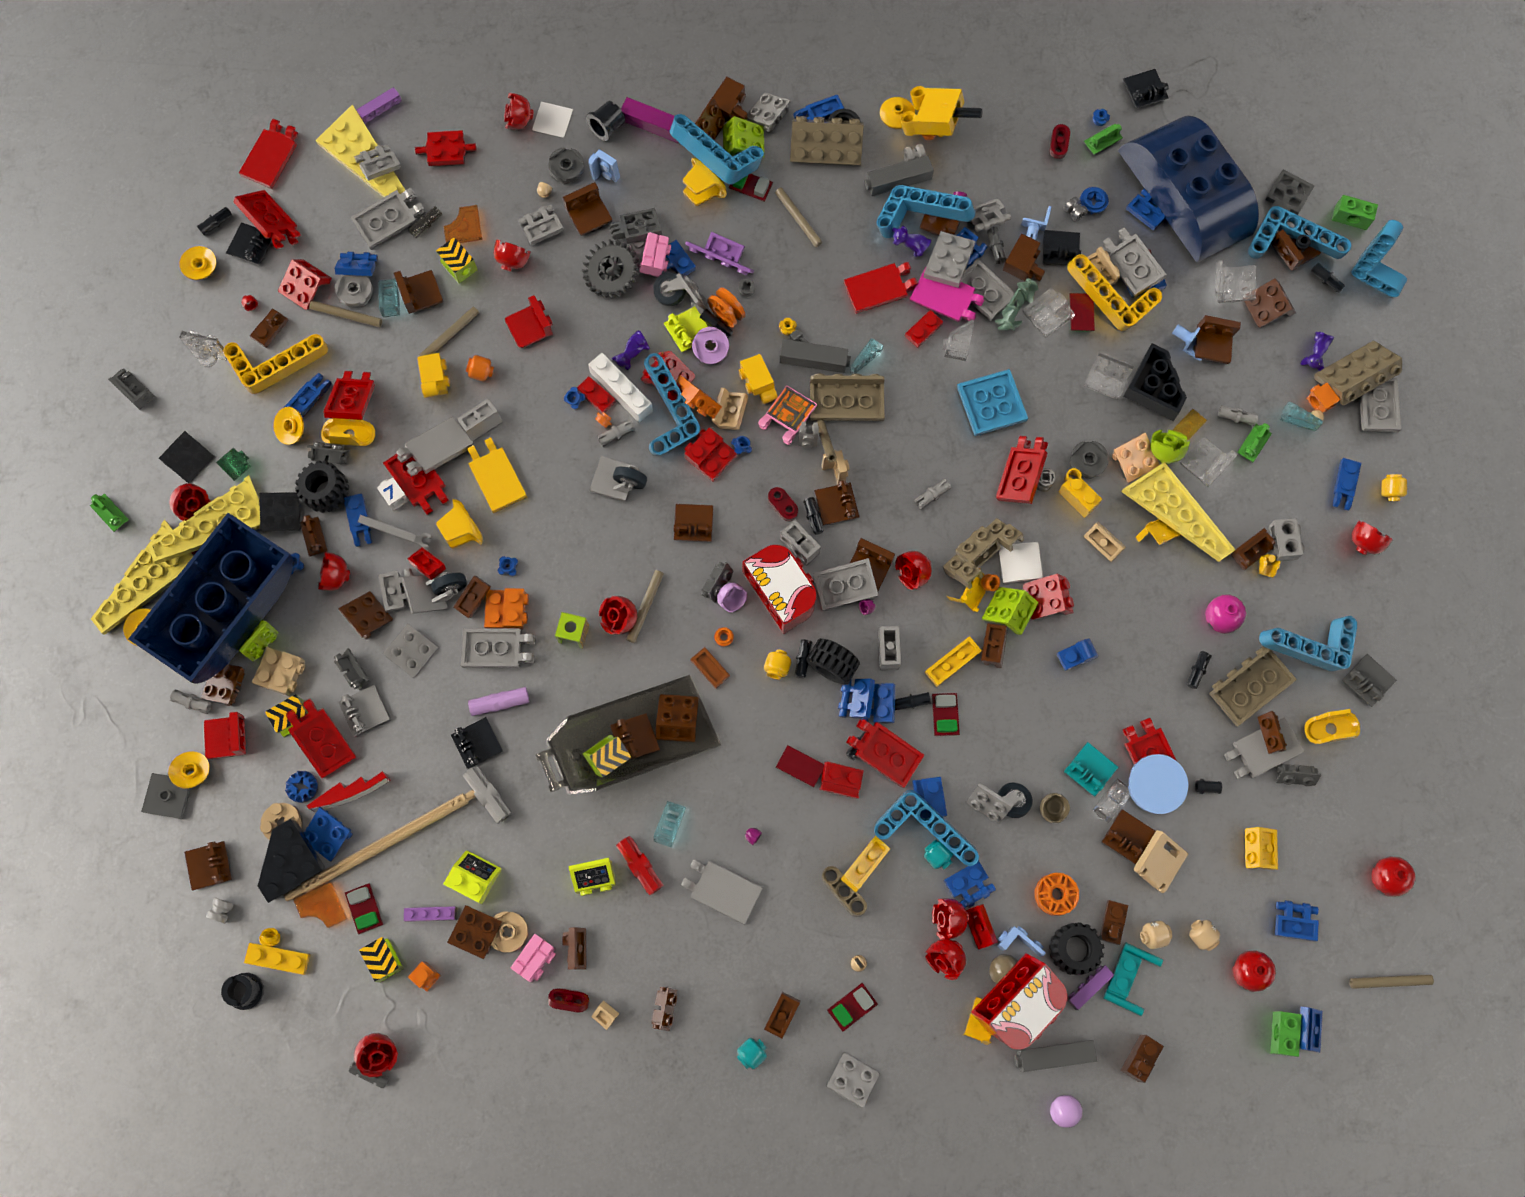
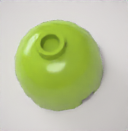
[1150,430,1190,464]

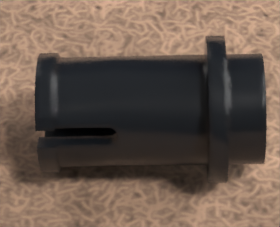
[1295,235,1311,253]
[1195,779,1222,794]

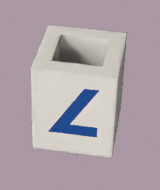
[377,477,409,511]

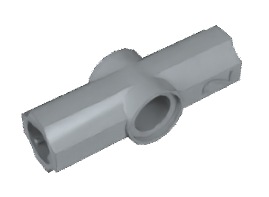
[463,766,512,824]

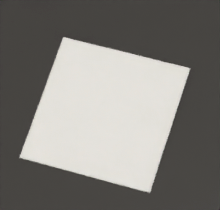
[532,102,573,138]

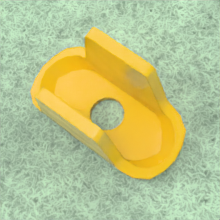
[683,158,727,206]
[321,418,375,446]
[436,499,483,549]
[1305,709,1360,744]

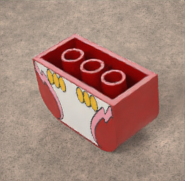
[742,545,816,634]
[971,953,1067,1050]

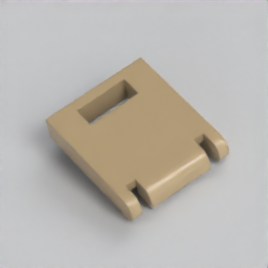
[1134,830,1188,893]

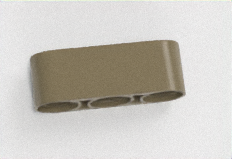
[821,866,867,917]

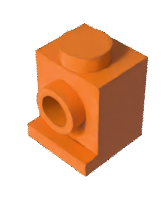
[408,961,441,991]

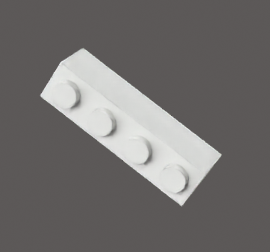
[588,353,653,423]

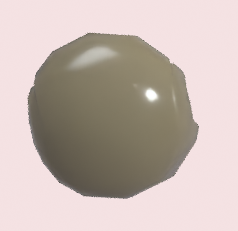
[1039,793,1070,823]
[989,954,1018,984]

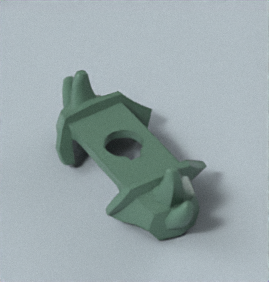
[995,278,1039,331]

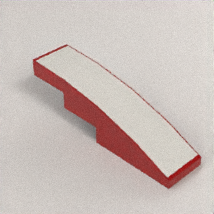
[307,771,391,812]

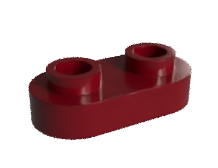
[1049,124,1070,159]
[768,487,798,521]
[548,988,589,1013]

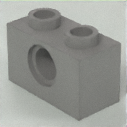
[878,626,901,670]

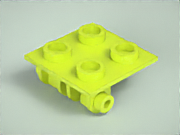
[663,306,708,352]

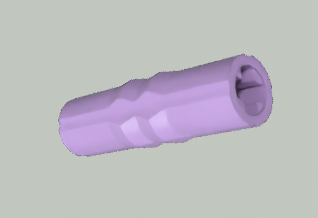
[468,687,530,716]

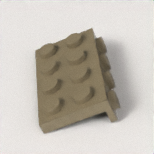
[790,116,864,165]
[1314,340,1402,405]
[810,373,885,421]
[1209,646,1297,727]

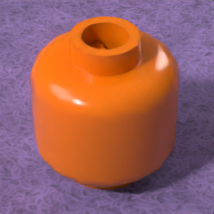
[465,355,494,382]

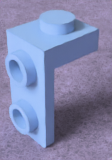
[996,926,1046,957]

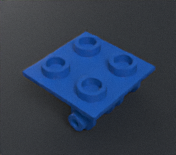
[304,807,353,862]

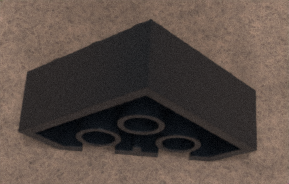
[1123,343,1187,421]
[257,816,325,903]

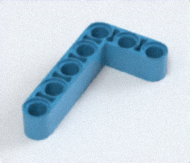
[670,114,764,184]
[876,185,976,238]
[1248,206,1351,259]
[1351,220,1407,297]
[644,353,700,456]
[1259,616,1357,672]
[874,790,979,866]

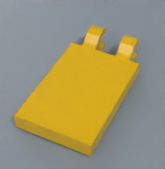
[467,437,527,513]

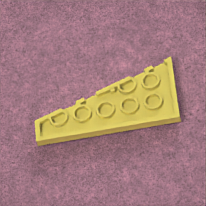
[316,105,405,197]
[1121,462,1235,562]
[148,475,260,565]
[91,519,193,635]

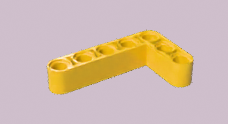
[1067,254,1162,331]
[223,334,328,394]

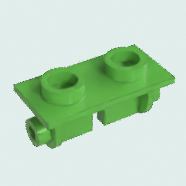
[1084,124,1123,155]
[1237,423,1272,462]
[90,493,129,532]

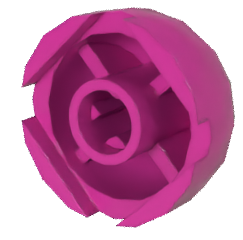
[1205,594,1246,634]

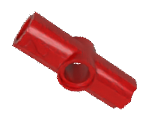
[616,836,664,896]

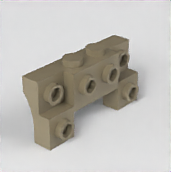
[943,518,1024,589]

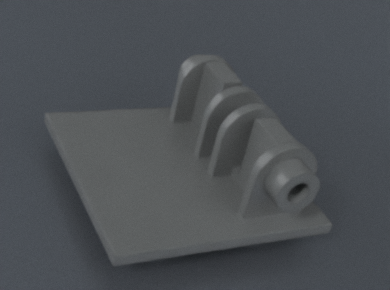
[1342,654,1397,707]

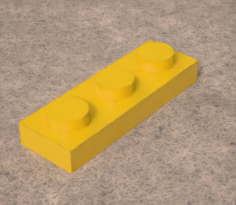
[924,636,982,687]
[841,836,890,892]
[244,943,310,975]

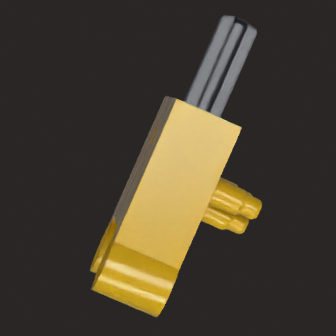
[900,86,983,138]

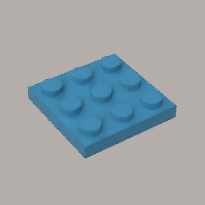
[957,369,1028,436]

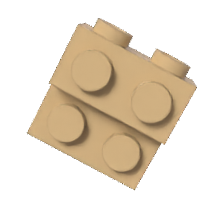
[252,647,305,697]

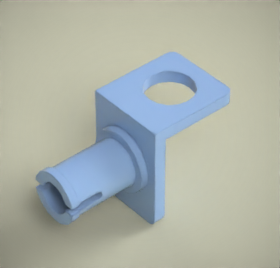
[1021,206,1052,240]
[1172,324,1202,361]

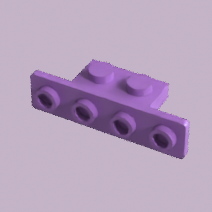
[685,232,754,275]

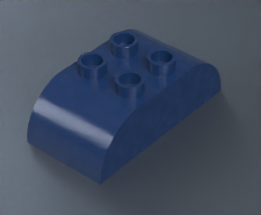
[1118,116,1259,262]
[128,513,293,684]

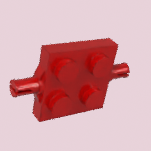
[415,130,477,166]

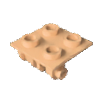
[1112,433,1159,483]

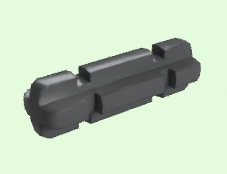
[349,1061,389,1088]

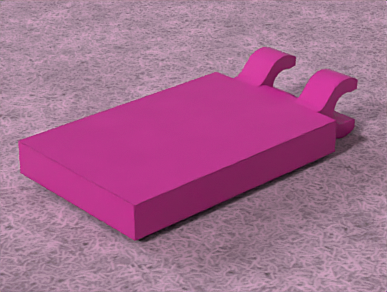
[910,267,984,323]

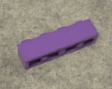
[356,87,402,123]
[404,906,457,922]
[1067,965,1114,1010]

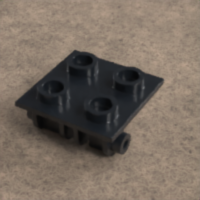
[1123,69,1169,108]
[226,222,272,265]
[1043,230,1081,266]
[159,431,214,483]
[259,492,300,531]
[451,717,503,769]

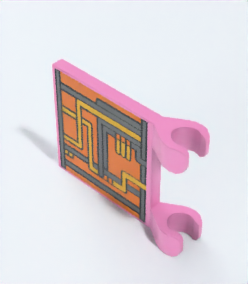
[758,386,817,445]

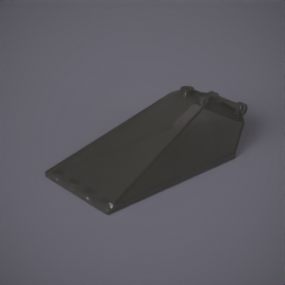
[535,675,721,795]

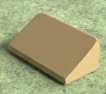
[1083,522,1126,562]

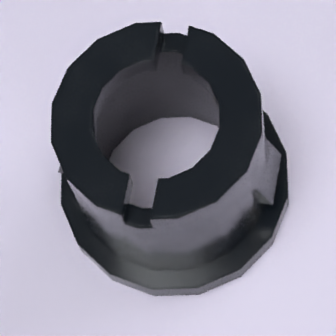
[586,101,625,141]
[221,973,264,1010]

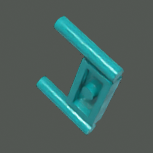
[1103,942,1163,1016]

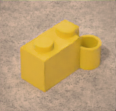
[417,353,450,398]
[738,354,778,404]
[1058,468,1102,518]

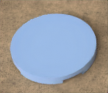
[1128,754,1188,814]

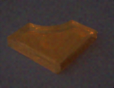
[444,205,483,243]
[293,882,347,928]

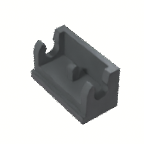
[108,368,155,410]

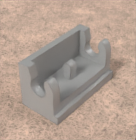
[457,399,503,441]

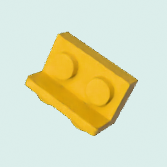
[1245,827,1278,870]

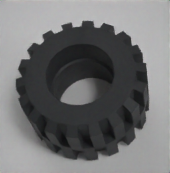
[295,460,349,513]
[806,638,860,685]
[1049,922,1105,975]

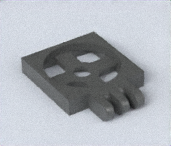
[1265,169,1314,217]
[610,208,662,244]

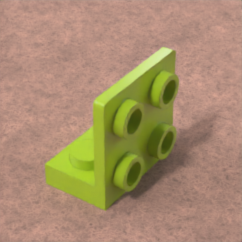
[723,116,764,158]
[982,587,1038,635]
[239,620,279,662]

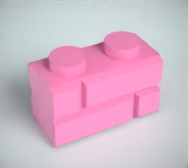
[639,232,671,277]
[511,934,556,983]

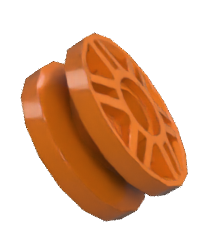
[707,287,746,328]
[1034,873,1079,916]

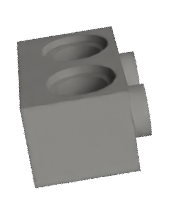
[1269,518,1304,561]
[780,520,821,565]

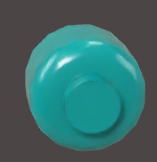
[924,840,954,870]
[737,1038,767,1069]

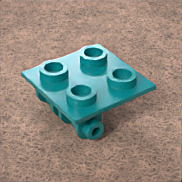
[1064,742,1119,797]

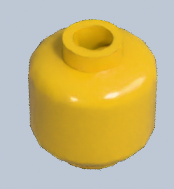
[1381,474,1407,501]
[764,649,792,680]

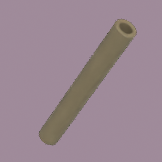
[775,187,822,247]
[309,301,382,328]
[419,306,479,356]
[817,420,837,462]
[626,570,664,643]
[1349,975,1434,989]

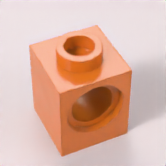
[1306,383,1340,413]

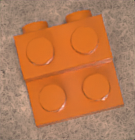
[676,375,722,419]
[484,588,529,630]

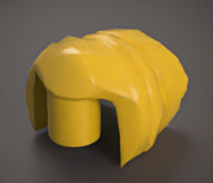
[1259,554,1281,578]

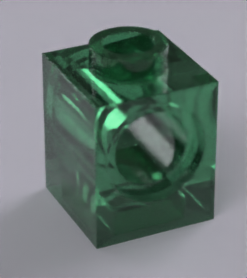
[216,447,251,481]

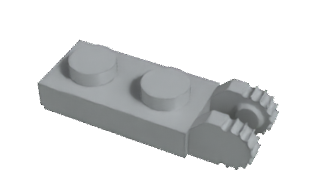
[798,422,819,448]

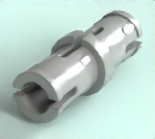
[1218,405,1258,426]
[597,419,635,447]
[914,479,951,509]
[170,689,212,714]

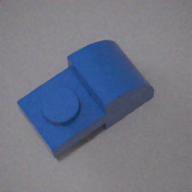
[1056,638,1099,671]

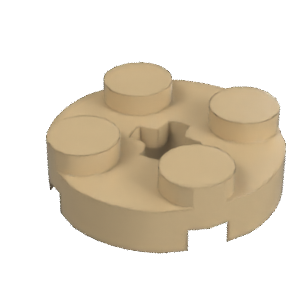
[260,803,302,840]
[491,912,529,953]

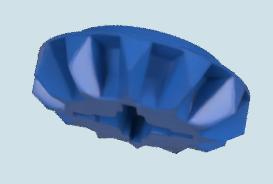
[1080,187,1109,214]
[285,771,318,803]

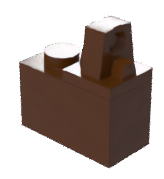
[713,76,748,122]
[1003,233,1045,281]
[1120,1035,1164,1083]

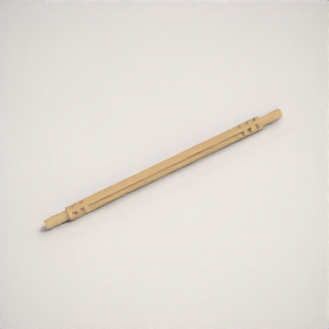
[284,790,476,902]

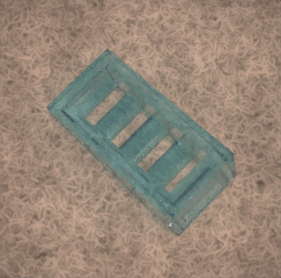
[378,278,400,317]
[850,338,883,374]
[1280,401,1323,431]
[654,801,686,847]

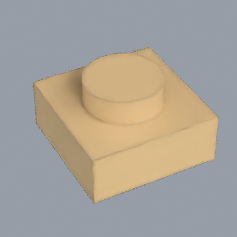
[591,1000,619,1030]

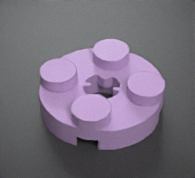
[692,327,729,365]

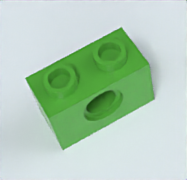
[1332,195,1378,230]
[1270,1011,1301,1057]

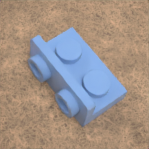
[589,149,620,182]

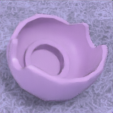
[717,582,748,613]
[1050,1095,1083,1128]

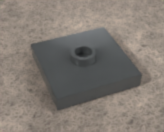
[141,773,191,819]

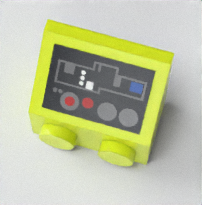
[443,850,502,904]
[569,858,616,896]

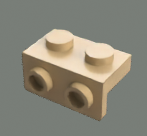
[1087,247,1120,291]
[712,388,749,430]
[821,450,849,485]

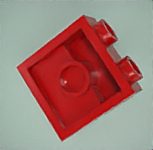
[684,427,737,482]

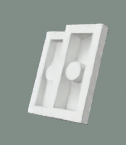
[999,542,1043,584]

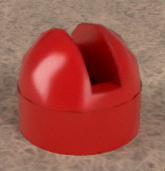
[241,295,258,311]

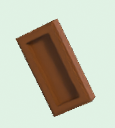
[690,647,730,689]

